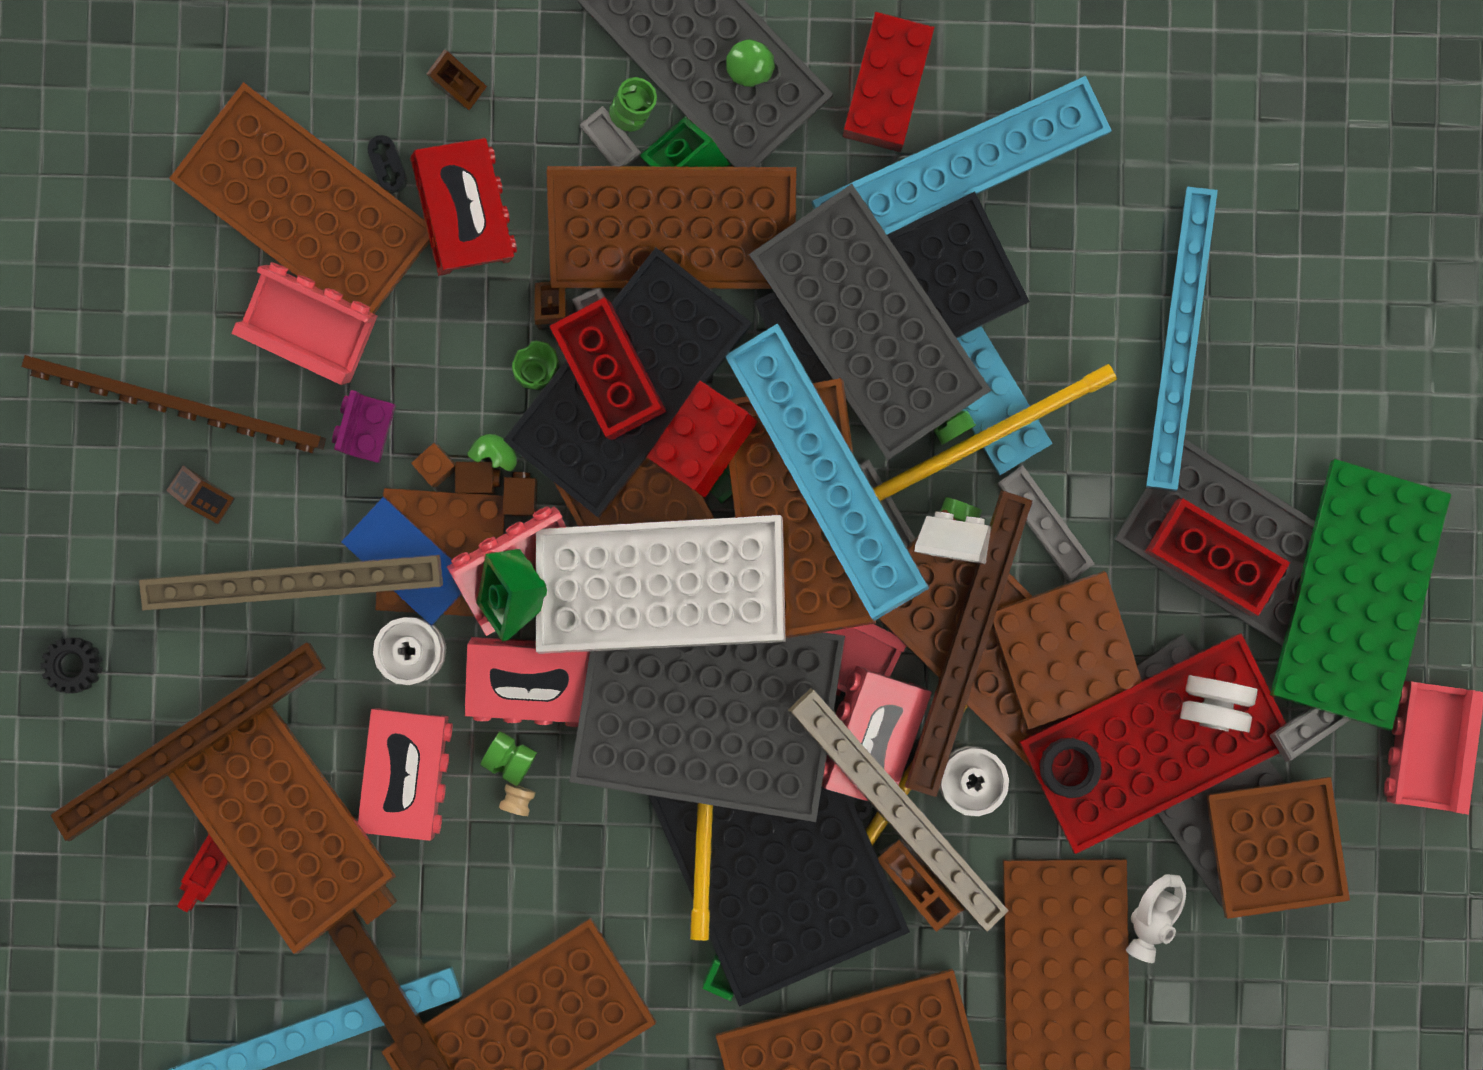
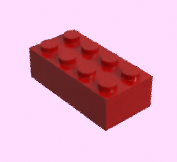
[842,12,935,152]
[549,297,666,440]
[1145,498,1291,616]

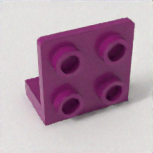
[332,390,396,463]

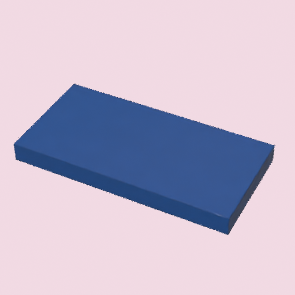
[341,497,462,626]

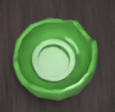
[726,40,775,87]
[512,340,559,390]
[467,434,517,471]

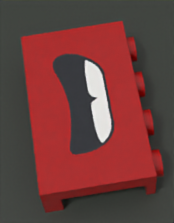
[410,138,517,276]

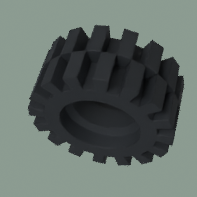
[41,638,103,693]

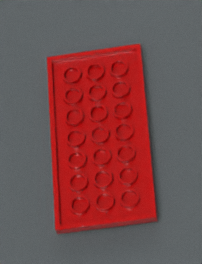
[1019,633,1286,854]

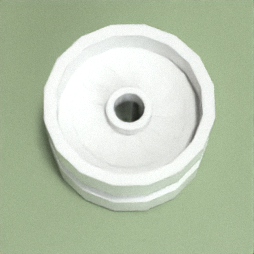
[373,617,447,685]
[1180,675,1258,733]
[939,746,1009,817]

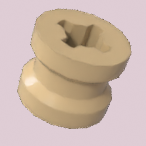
[499,783,535,816]

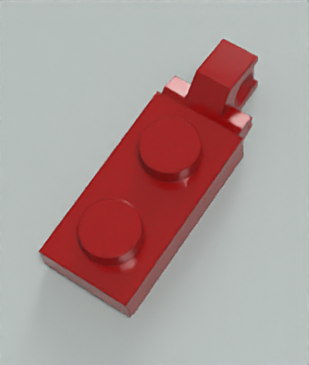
[177,834,229,913]

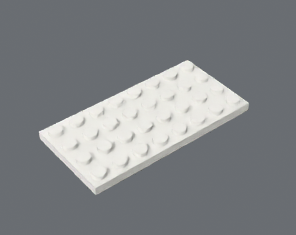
[536,515,786,654]

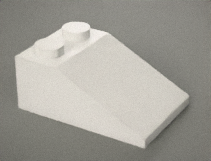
[914,511,991,564]

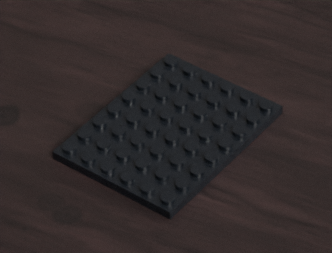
[648,787,910,1007]

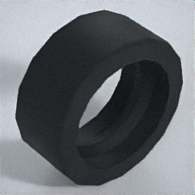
[1039,738,1102,798]

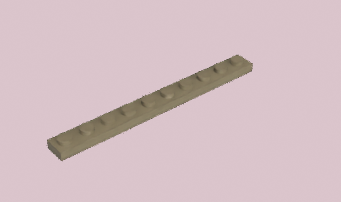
[139,555,443,611]
[788,688,1009,932]

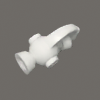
[1126,874,1186,963]

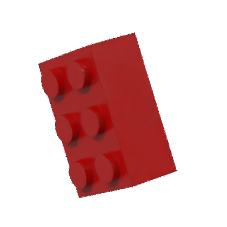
[647,381,758,498]

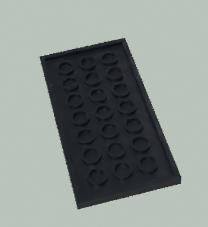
[754,191,1030,383]
[504,247,753,518]

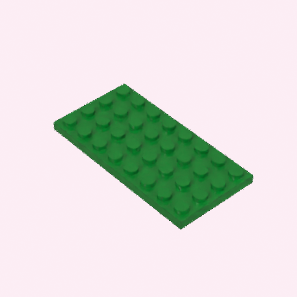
[1270,459,1451,730]

